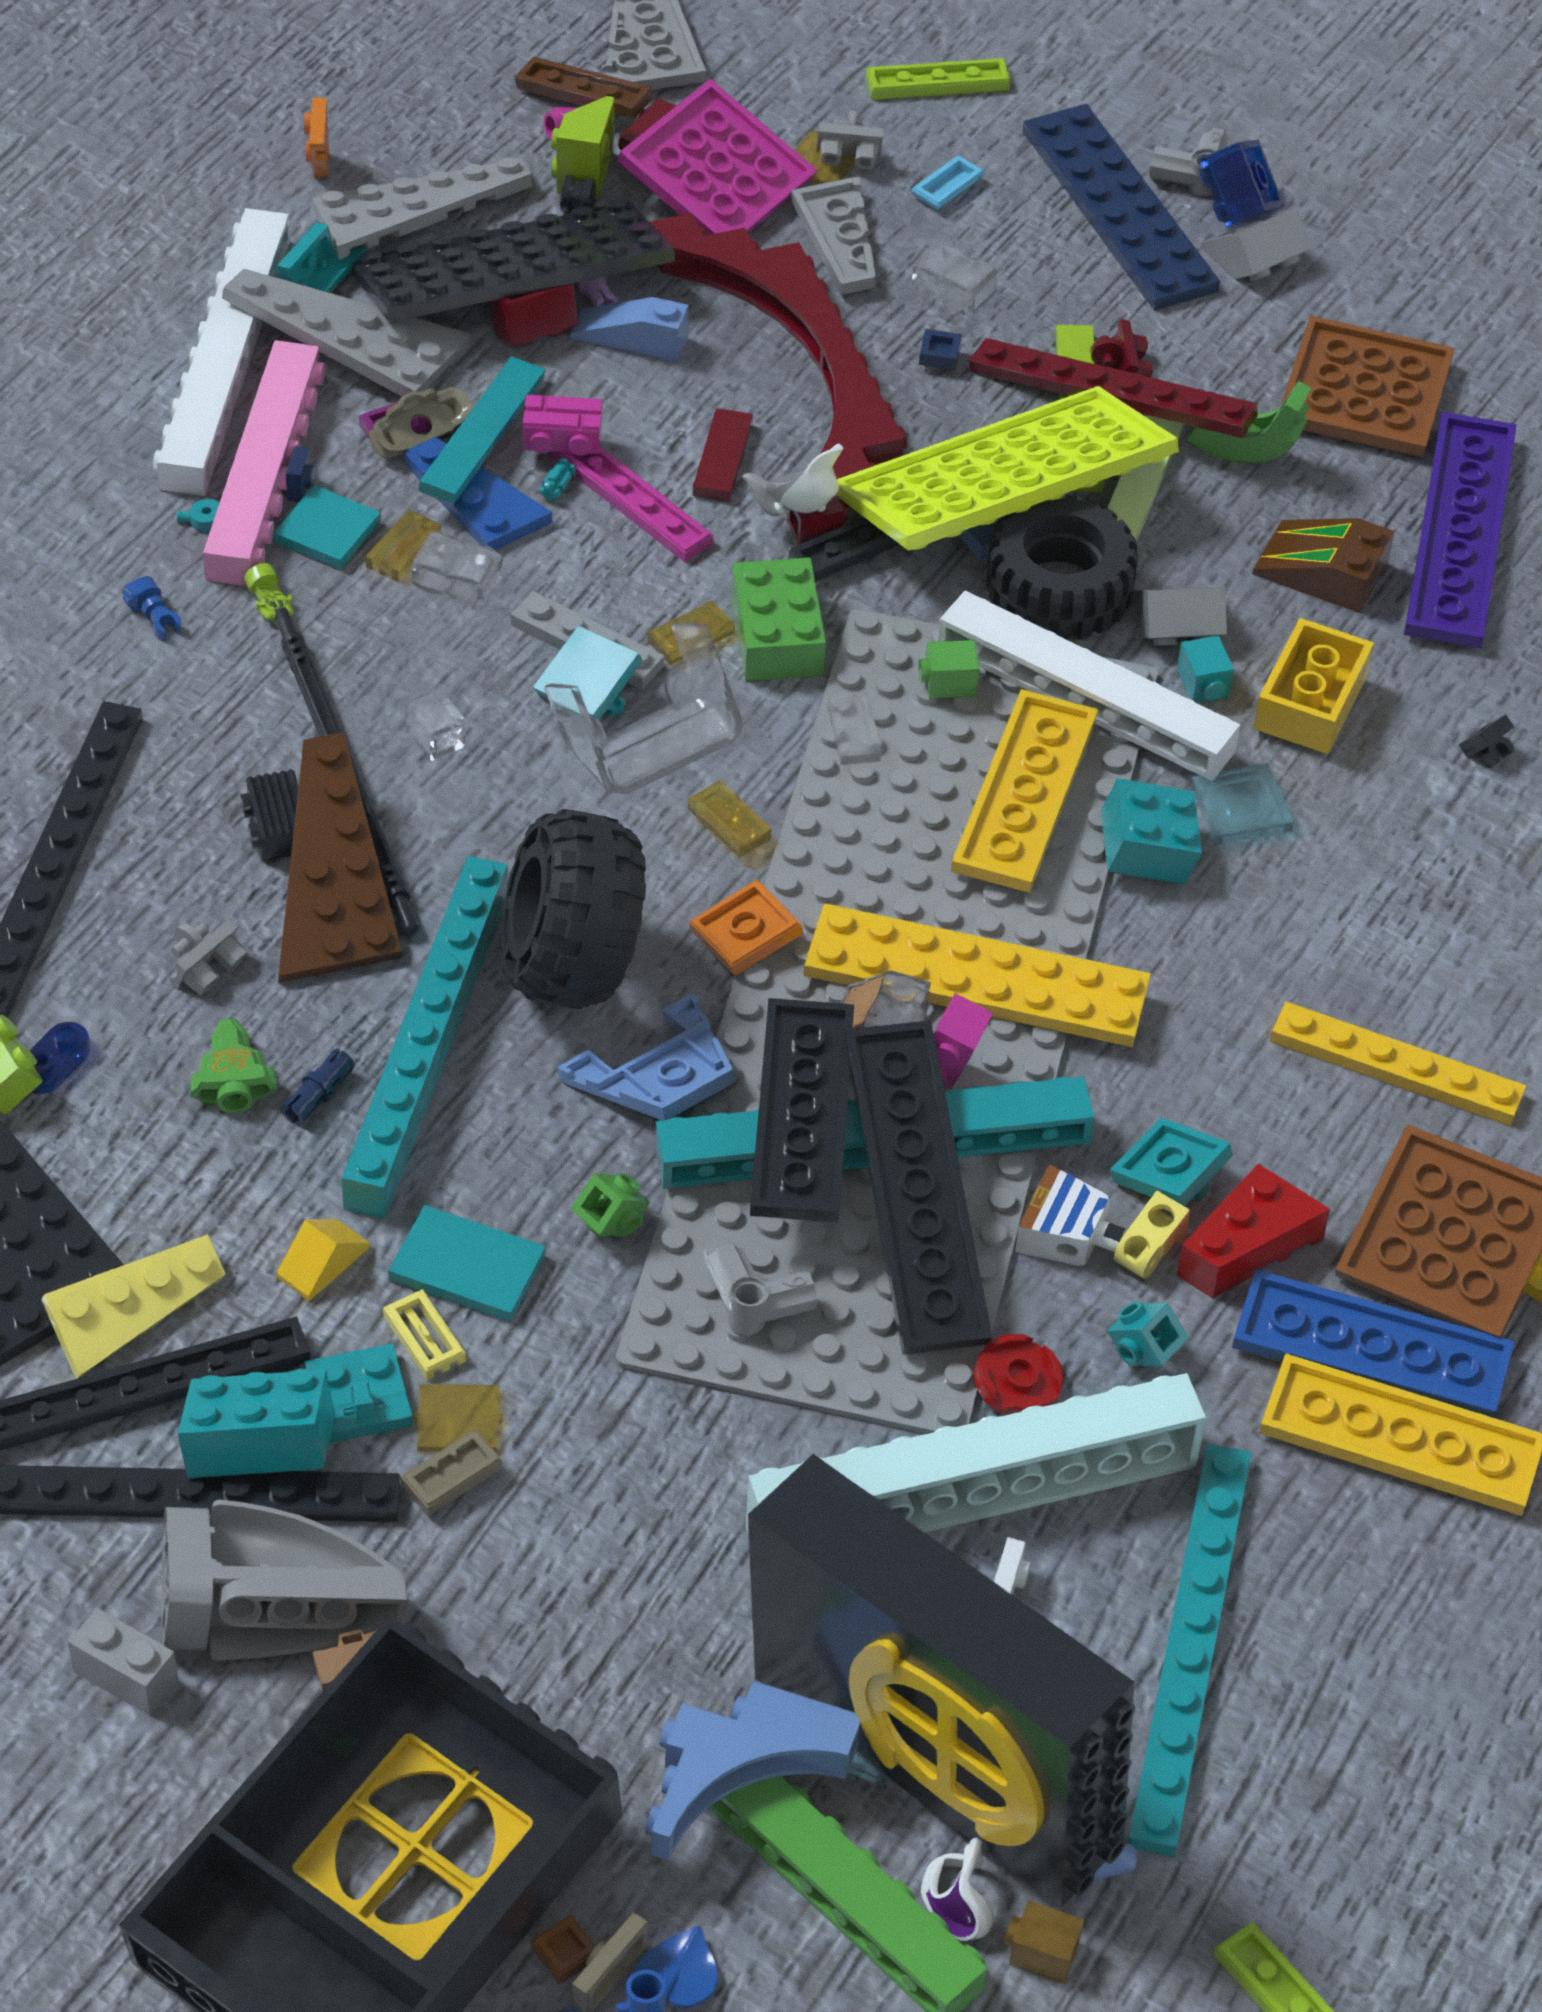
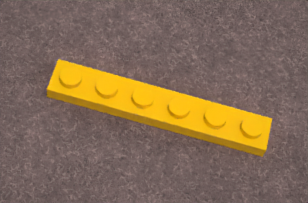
[1270,1001,1526,1126]

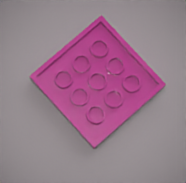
[617,79,817,235]

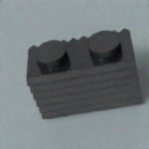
[240,769,299,861]

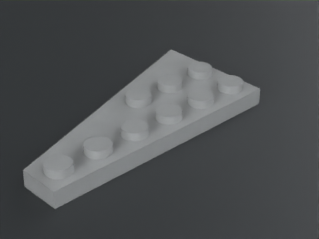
[605,0,706,91]
[312,158,532,259]
[222,269,472,397]

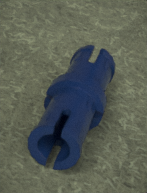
[281,1049,355,1126]

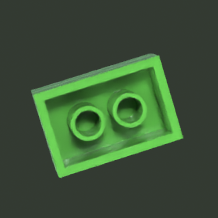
[731,557,826,681]

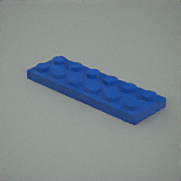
[1232,1269,1515,1418]

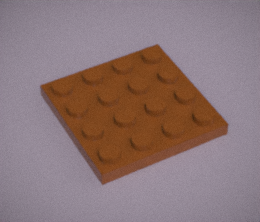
[1280,315,1455,458]
[1335,1124,1542,1338]

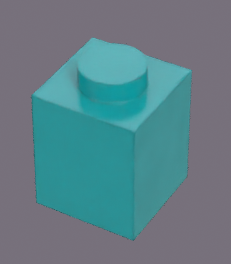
[1177,635,1234,703]

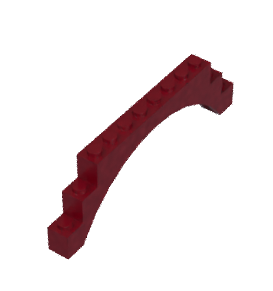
[650,213,907,545]

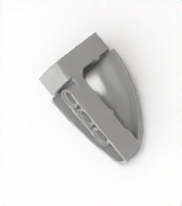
[161,1500,407,1661]

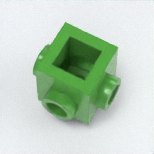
[571,1173,651,1238]

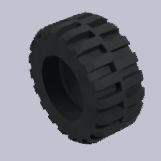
[986,495,1138,640]

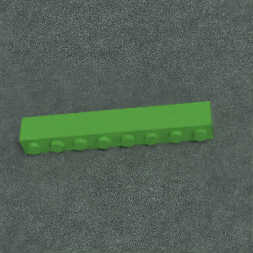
[709,1776,988,2012]

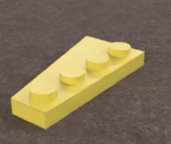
[41,1235,226,1379]

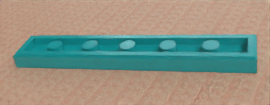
[418,356,546,505]

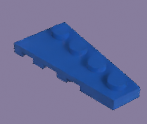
[403,437,552,553]

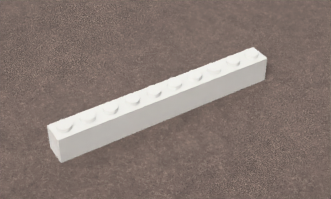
[153,208,290,496]

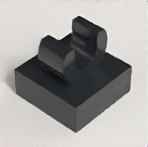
[1459,714,1515,768]

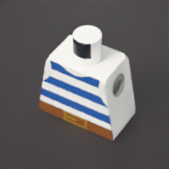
[1015,1165,1127,1266]

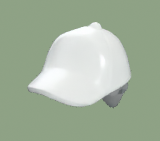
[742,444,844,517]

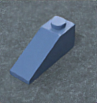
[570,297,689,362]

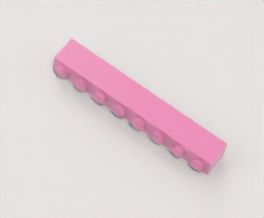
[203,340,326,586]

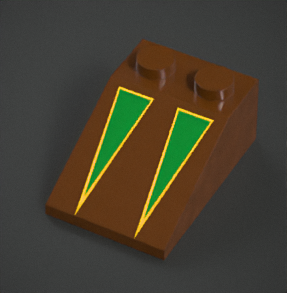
[1252,518,1394,613]

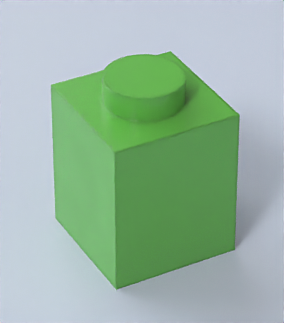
[918,640,979,699]

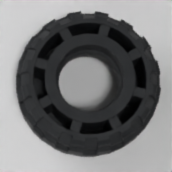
[500,809,646,1009]

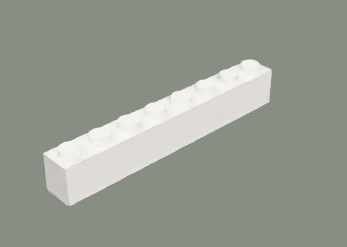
[938,591,1240,781]

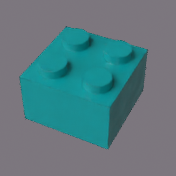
[1101,778,1202,884]

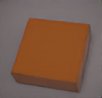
[531,1915,596,1985]

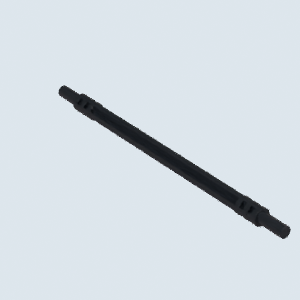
[275,608,419,936]

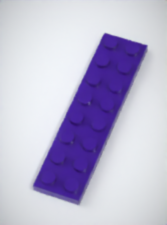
[1404,412,1517,648]

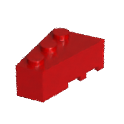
[1177,1163,1330,1299]

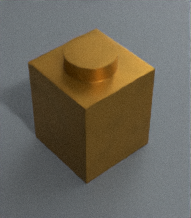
[1004,1900,1084,1984]

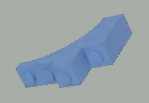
[645,1681,862,1861]

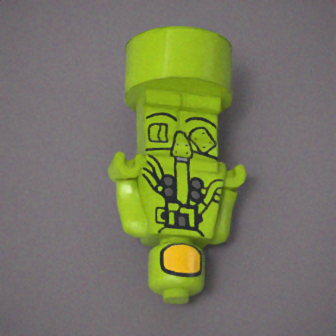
[244,563,294,627]

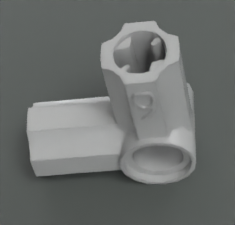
[1149,128,1232,197]
[706,1243,818,1335]

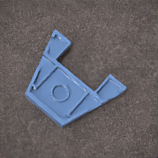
[557,993,735,1120]

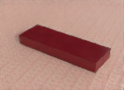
[692,408,753,502]

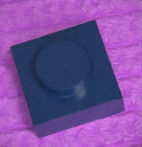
[919,329,962,370]
[286,446,316,502]

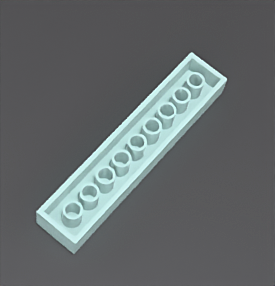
[746,1373,1206,1534]

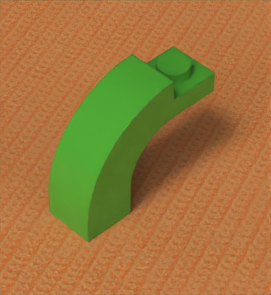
[1187,381,1312,463]

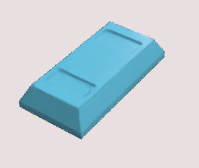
[911,155,985,211]

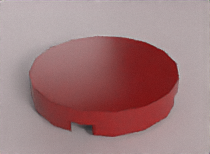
[973,1334,1064,1415]

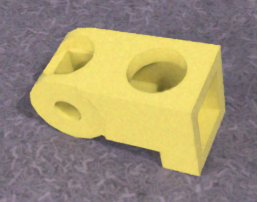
[1113,1190,1190,1279]

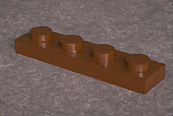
[514,56,653,119]

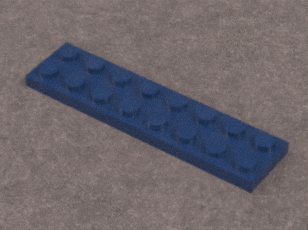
[1022,103,1220,311]

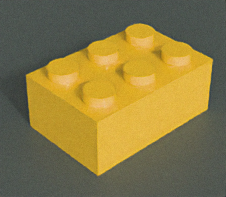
[1253,618,1374,755]

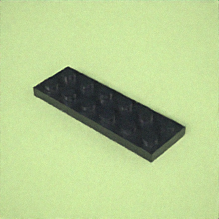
[750,998,854,1223]

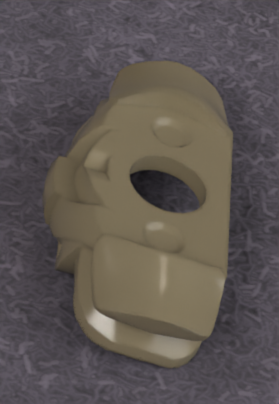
[369,387,473,458]

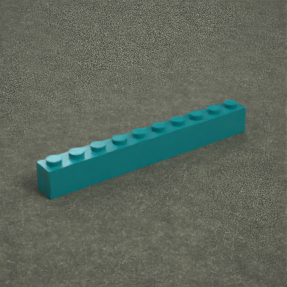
[341,856,508,1219]
[655,1076,1094,1189]

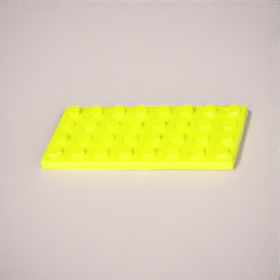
[836,386,1179,551]

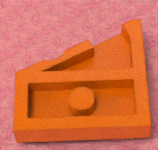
[304,98,330,178]

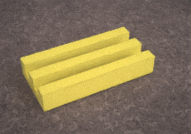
[383,1289,466,1381]

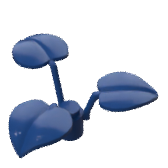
[558,1926,718,2012]

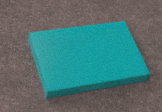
[388,1205,546,1322]

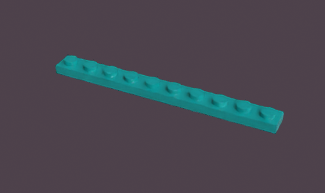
[1128,1443,1252,1857]

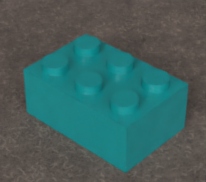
[177,1369,335,1478]

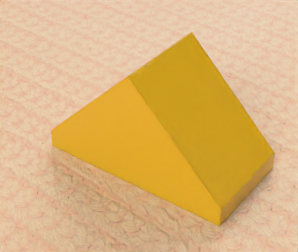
[276,1219,370,1302]

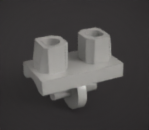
[816,110,884,169]
[169,918,247,996]

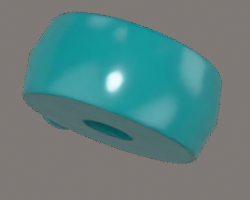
[177,499,220,533]

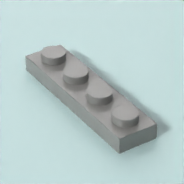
[511,591,664,690]

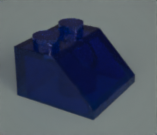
[1200,139,1285,227]

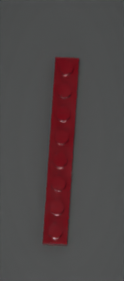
[969,338,1258,438]

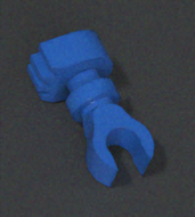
[122,576,181,642]

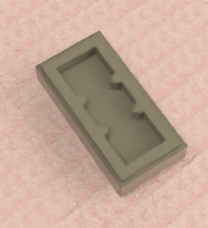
[401,1429,503,1516]
[572,1912,648,2012]

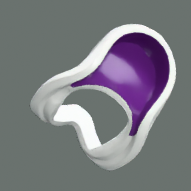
[921,1838,993,1941]

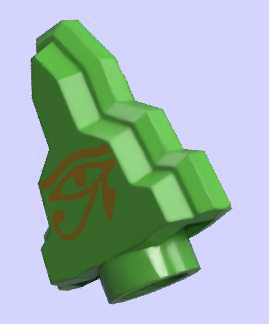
[191,1018,278,1113]

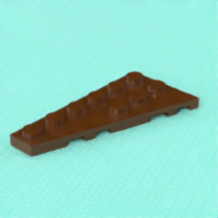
[278,732,402,983]

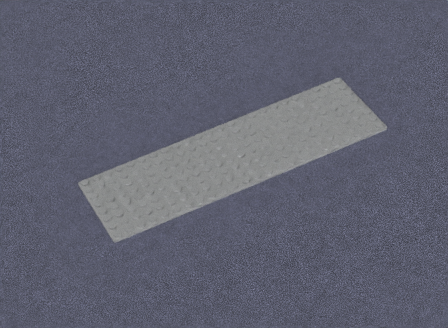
[616,609,1158,1434]

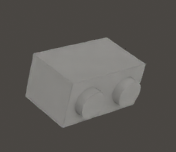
[68,1607,178,1716]

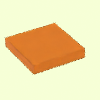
[688,879,804,976]

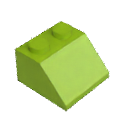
[551,96,614,200]

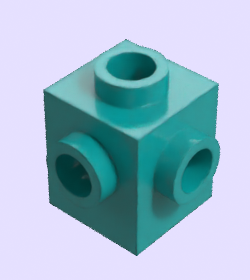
[1107,1301,1189,1368]

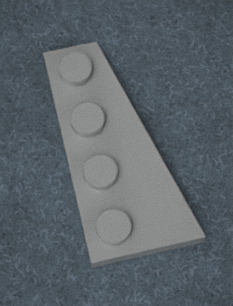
[791,176,876,295]

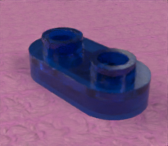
[30,1022,90,1094]

